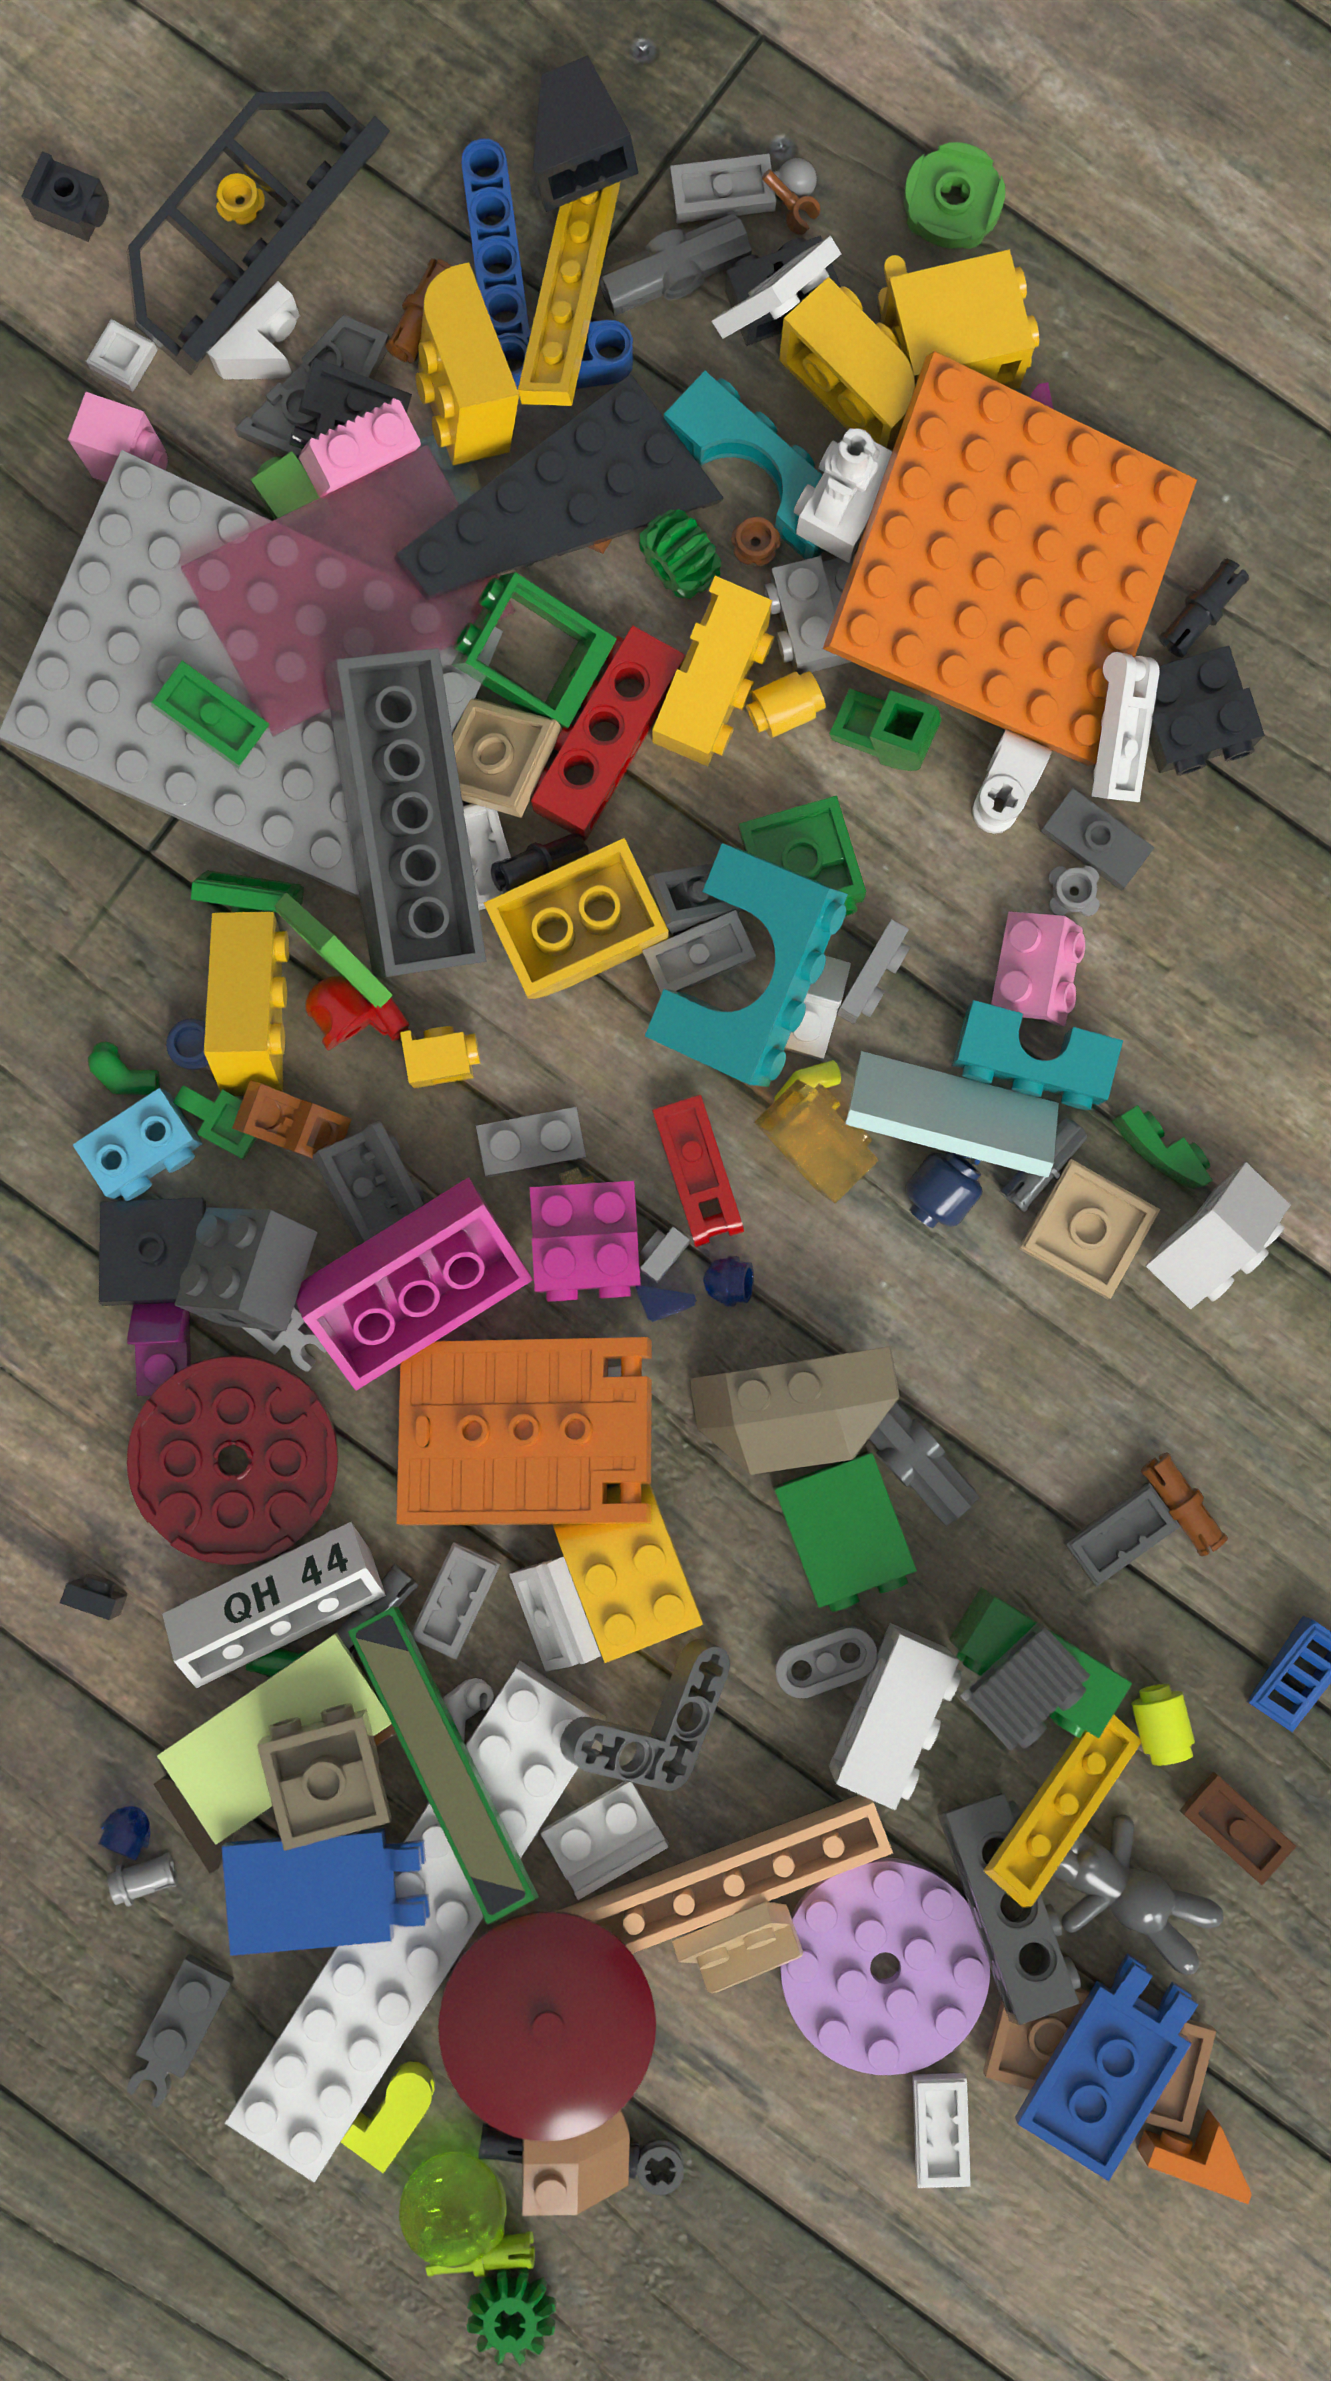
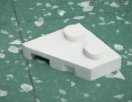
[712,236,841,338]

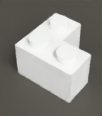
[1146,1162,1291,1309]

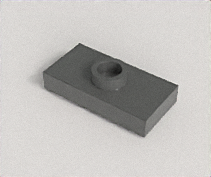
[1040,788,1155,891]
[1063,1483,1181,1587]

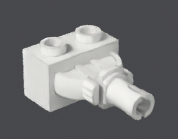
[794,428,892,563]

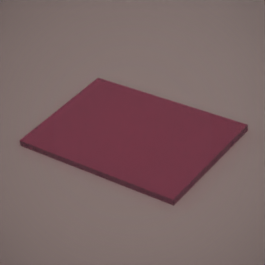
[181,445,516,737]

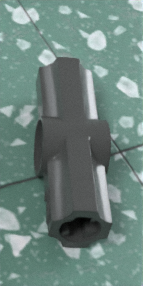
[599,213,752,316]
[869,1403,980,1526]

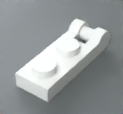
[1092,652,1159,802]

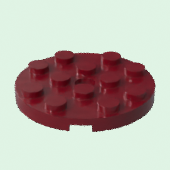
[127,1355,339,1565]

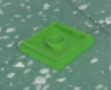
[274,893,393,1008]

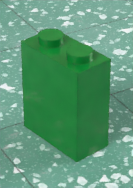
[772,1451,917,1612]

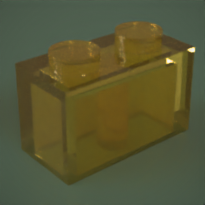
[754,1079,879,1203]

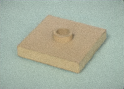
[452,698,562,818]
[1018,1159,1161,1299]

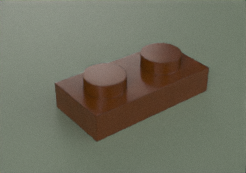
[1179,1772,1297,1886]

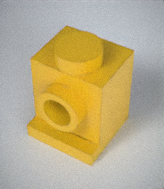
[400,1026,481,1089]

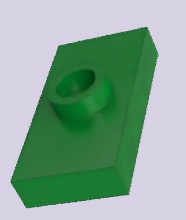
[191,870,304,913]

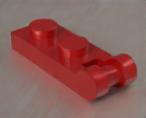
[652,1095,744,1247]

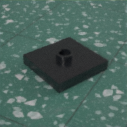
[99,1197,206,1306]

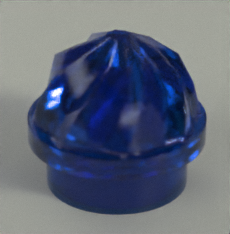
[703,1255,754,1307]
[98,1806,150,1861]

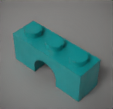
[952,1000,1123,1110]

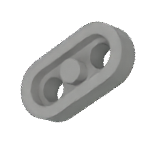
[775,1626,877,1698]

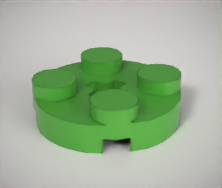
[903,142,1005,249]

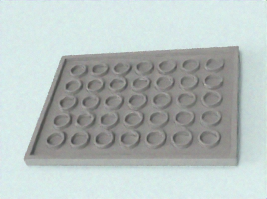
[0,450,503,899]

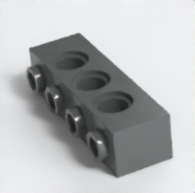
[937,1793,1081,2025]

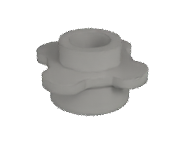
[1048,866,1100,917]

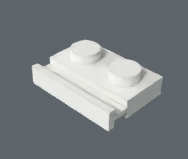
[509,1557,601,1672]
[541,1781,669,1900]

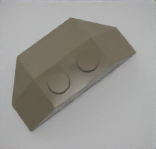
[689,1346,900,1475]

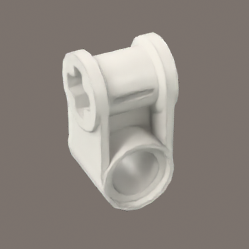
[972,729,1052,834]

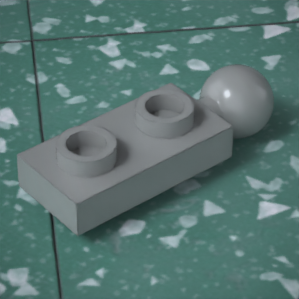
[670,154,817,223]

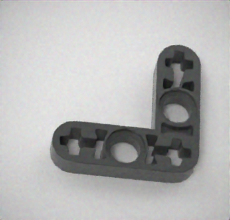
[560,1639,730,1791]

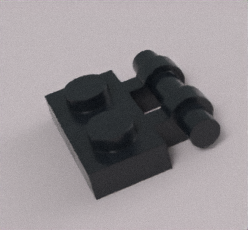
[289,358,412,480]

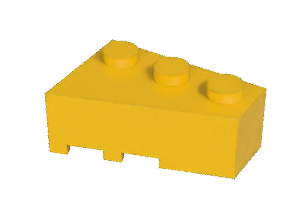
[652,576,774,767]
[204,912,289,1096]

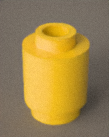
[746,671,826,738]

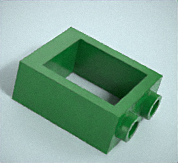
[451,572,617,728]

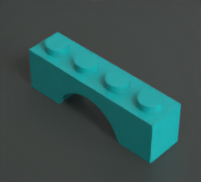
[664,371,824,560]

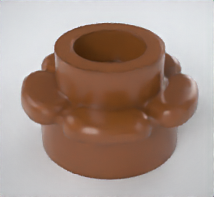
[731,517,781,566]

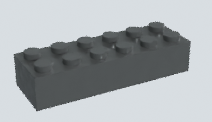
[324,648,487,977]

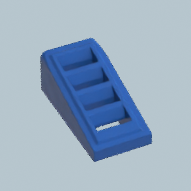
[1247,1616,1331,1732]

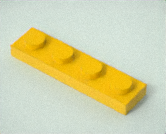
[983,1715,1141,1907]

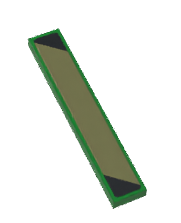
[348,1606,539,1924]

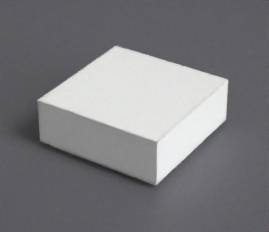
[86,319,158,392]

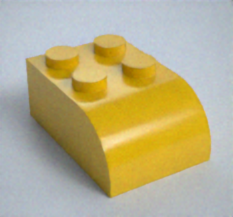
[416,262,519,465]
[779,276,915,451]
[484,838,668,999]
[553,1484,703,1663]

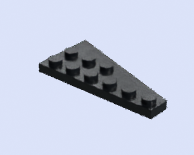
[394,374,724,600]

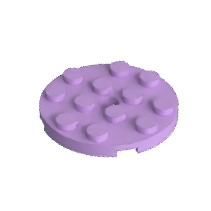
[780,1858,990,2075]

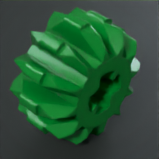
[639,509,722,599]
[467,2268,556,2366]

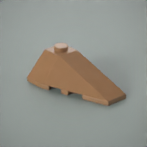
[522,2110,630,2216]

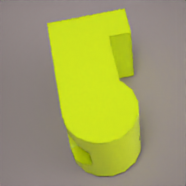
[341,2061,435,2173]

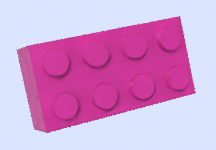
[296,1177,533,1391]

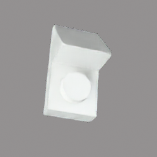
[207,281,300,379]
[784,956,851,1061]

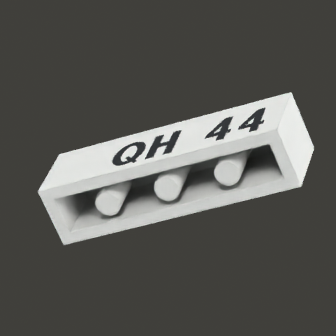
[162,1522,386,1688]

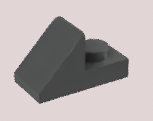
[648,863,743,936]

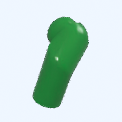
[88,1041,160,1095]

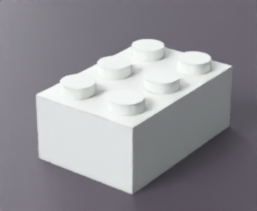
[829,1623,962,1810]

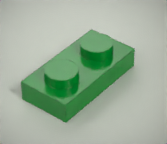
[151,660,270,769]

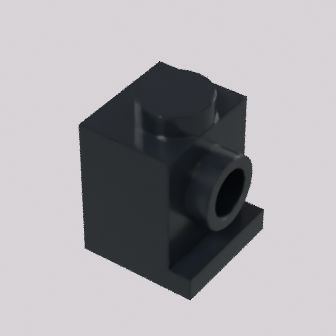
[22,151,109,242]

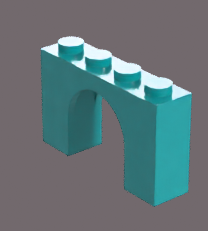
[645,843,848,1087]

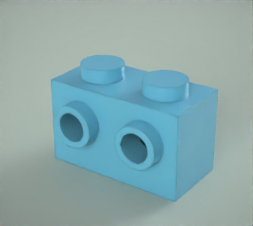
[73,1088,203,1201]

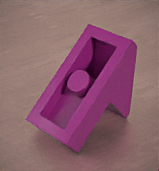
[127,1303,191,1396]

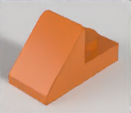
[1137,2109,1252,2205]

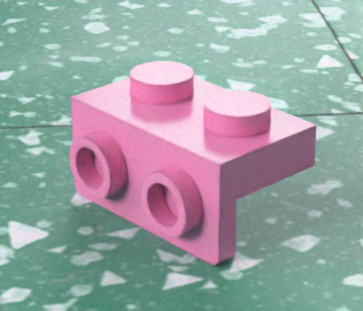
[991,912,1085,1026]

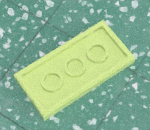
[157,1632,391,1845]

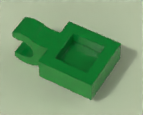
[173,1085,257,1160]

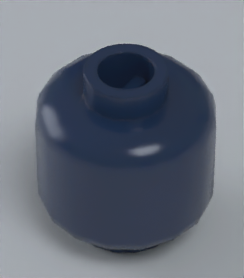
[906,1151,983,1228]

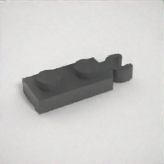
[127,1954,234,2108]

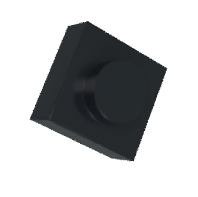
[60,1574,127,1620]

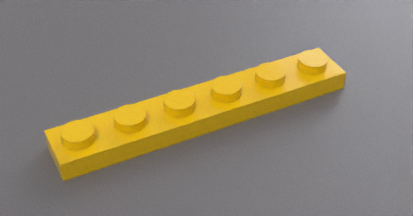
[518,181,621,406]

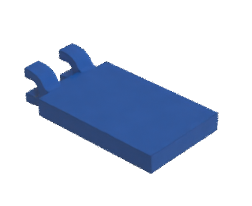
[222,1828,431,1956]
[1015,1953,1198,2181]

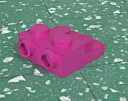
[530,1181,641,1302]

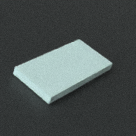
[846,1051,1059,1177]

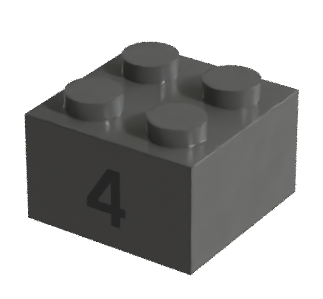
[175,1207,317,1331]

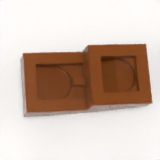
[232,1080,352,1159]

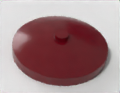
[438,1911,656,2141]

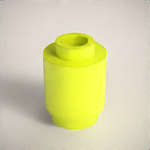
[1131,1684,1195,1766]

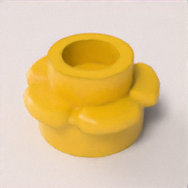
[216,173,265,225]

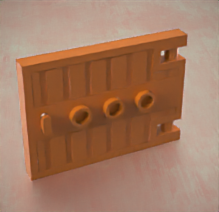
[397,1337,652,1526]

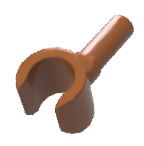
[761,169,820,235]

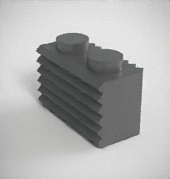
[960,1622,1090,1751]

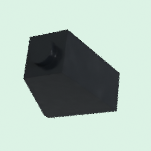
[533,55,639,212]

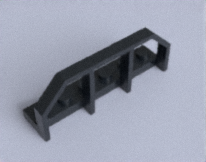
[127,92,390,375]

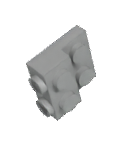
[764,553,856,675]

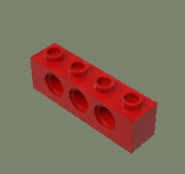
[531,625,686,841]

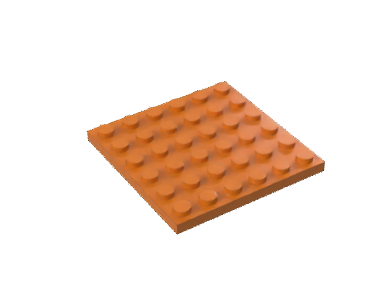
[823,351,1197,766]

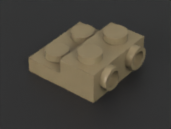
[257,1703,391,1851]

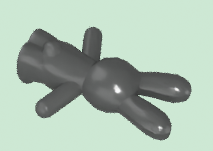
[1053,1815,1223,1975]

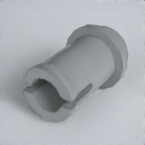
[107,1852,178,1907]

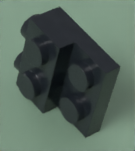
[1149,645,1265,776]

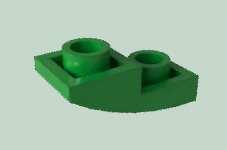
[1111,1105,1213,1189]

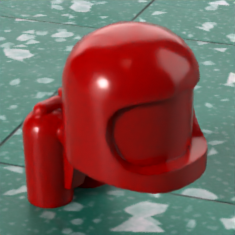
[305,976,410,1051]

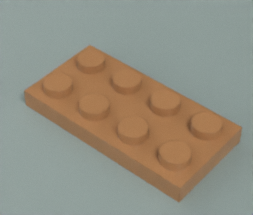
[983,1988,1216,2135]

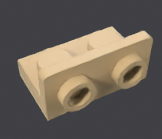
[672,1902,803,1993]

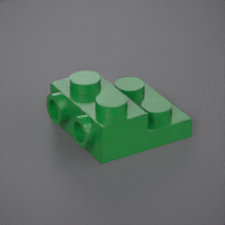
[738,795,866,929]

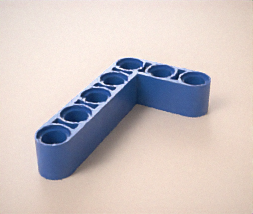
[461,138,633,390]

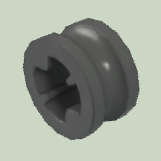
[637,2139,684,2195]

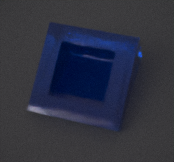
[635,1286,697,1323]

